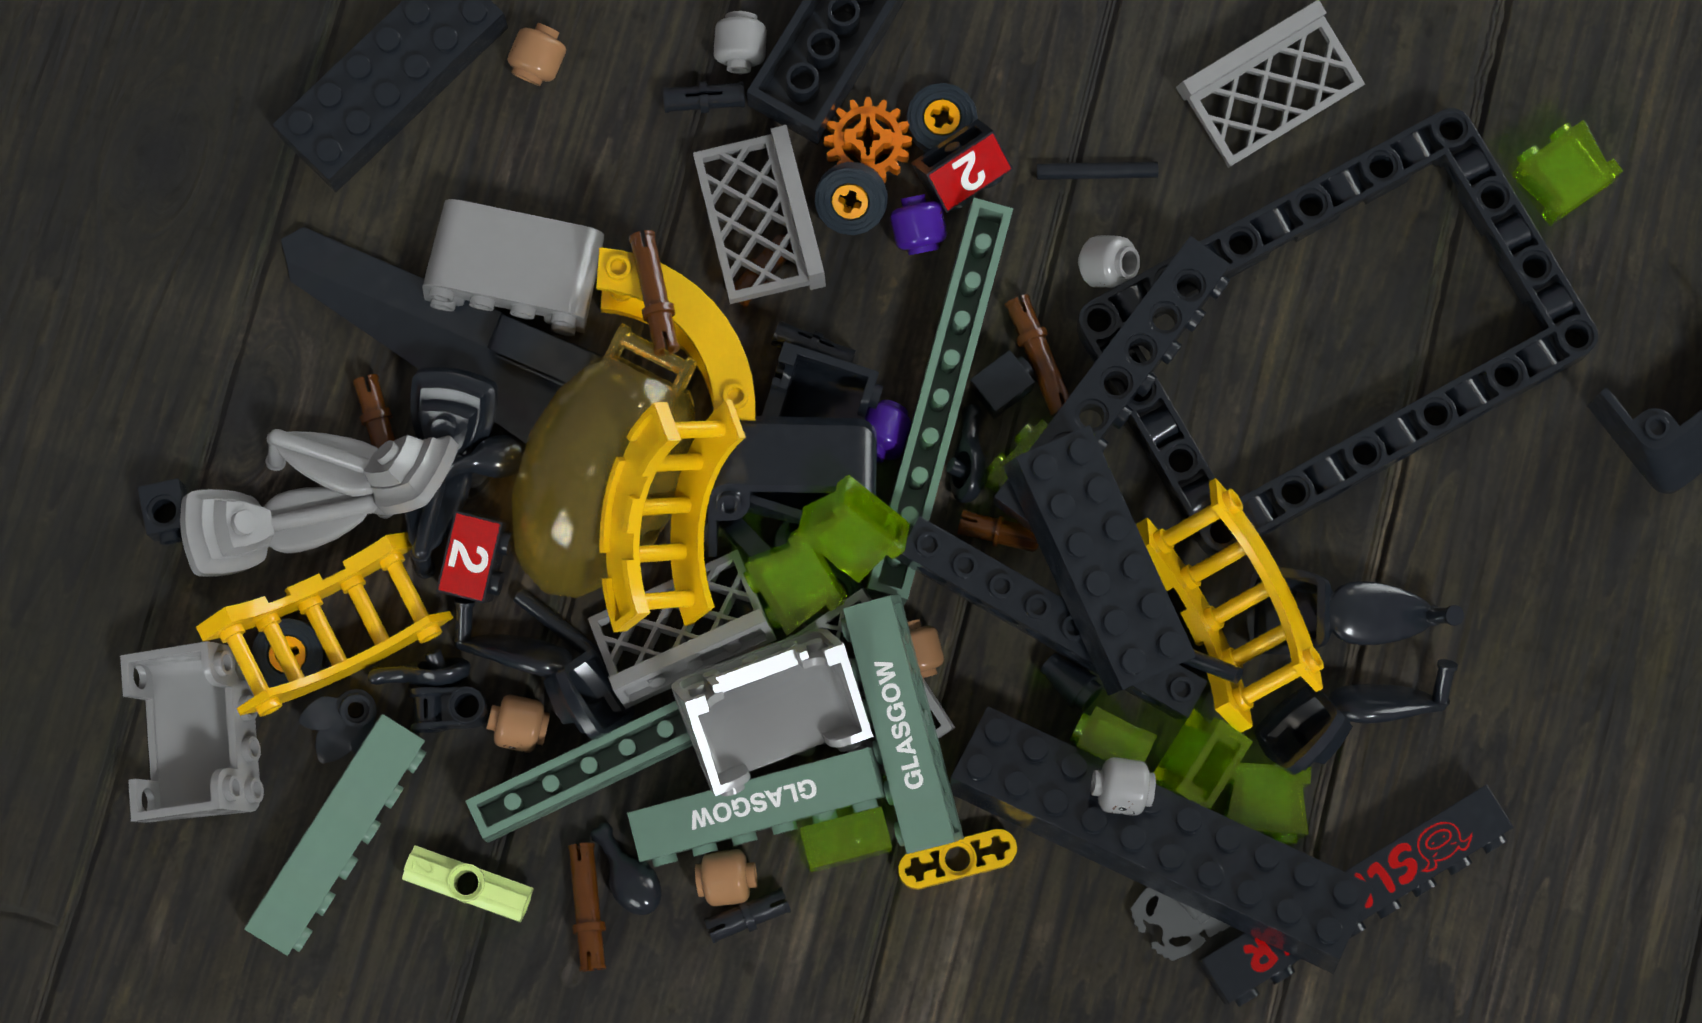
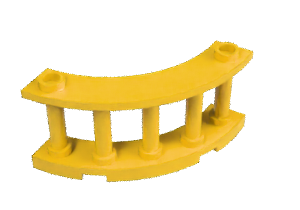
[596,247,756,421]
[599,400,746,632]
[1136,478,1324,734]
[196,532,453,717]

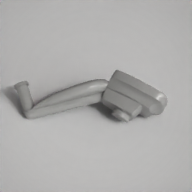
[265,429,459,515]
[180,487,392,577]

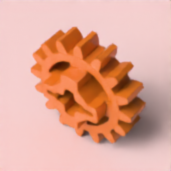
[824,97,912,183]

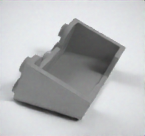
[422,199,604,336]
[120,641,264,823]

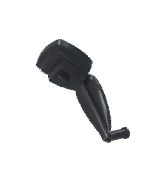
[405,367,498,579]
[1247,567,1464,655]
[453,597,635,739]
[1255,659,1458,775]

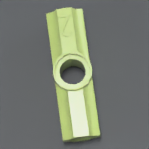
[402,845,534,922]

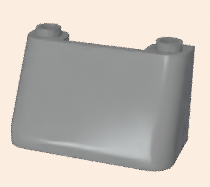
[671,628,873,796]

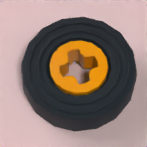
[906,83,978,152]
[815,162,888,235]
[251,618,327,687]

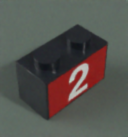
[911,119,1013,213]
[436,510,514,603]

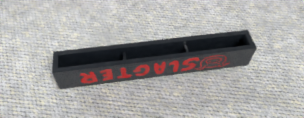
[1198,784,1514,1007]

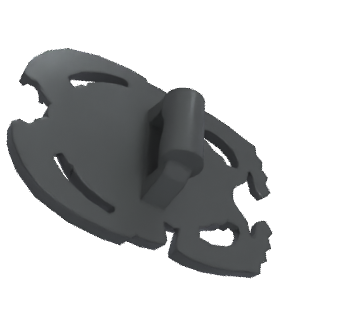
[1131,887,1230,961]

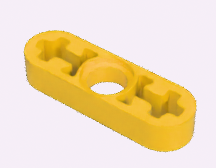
[898,829,1017,890]

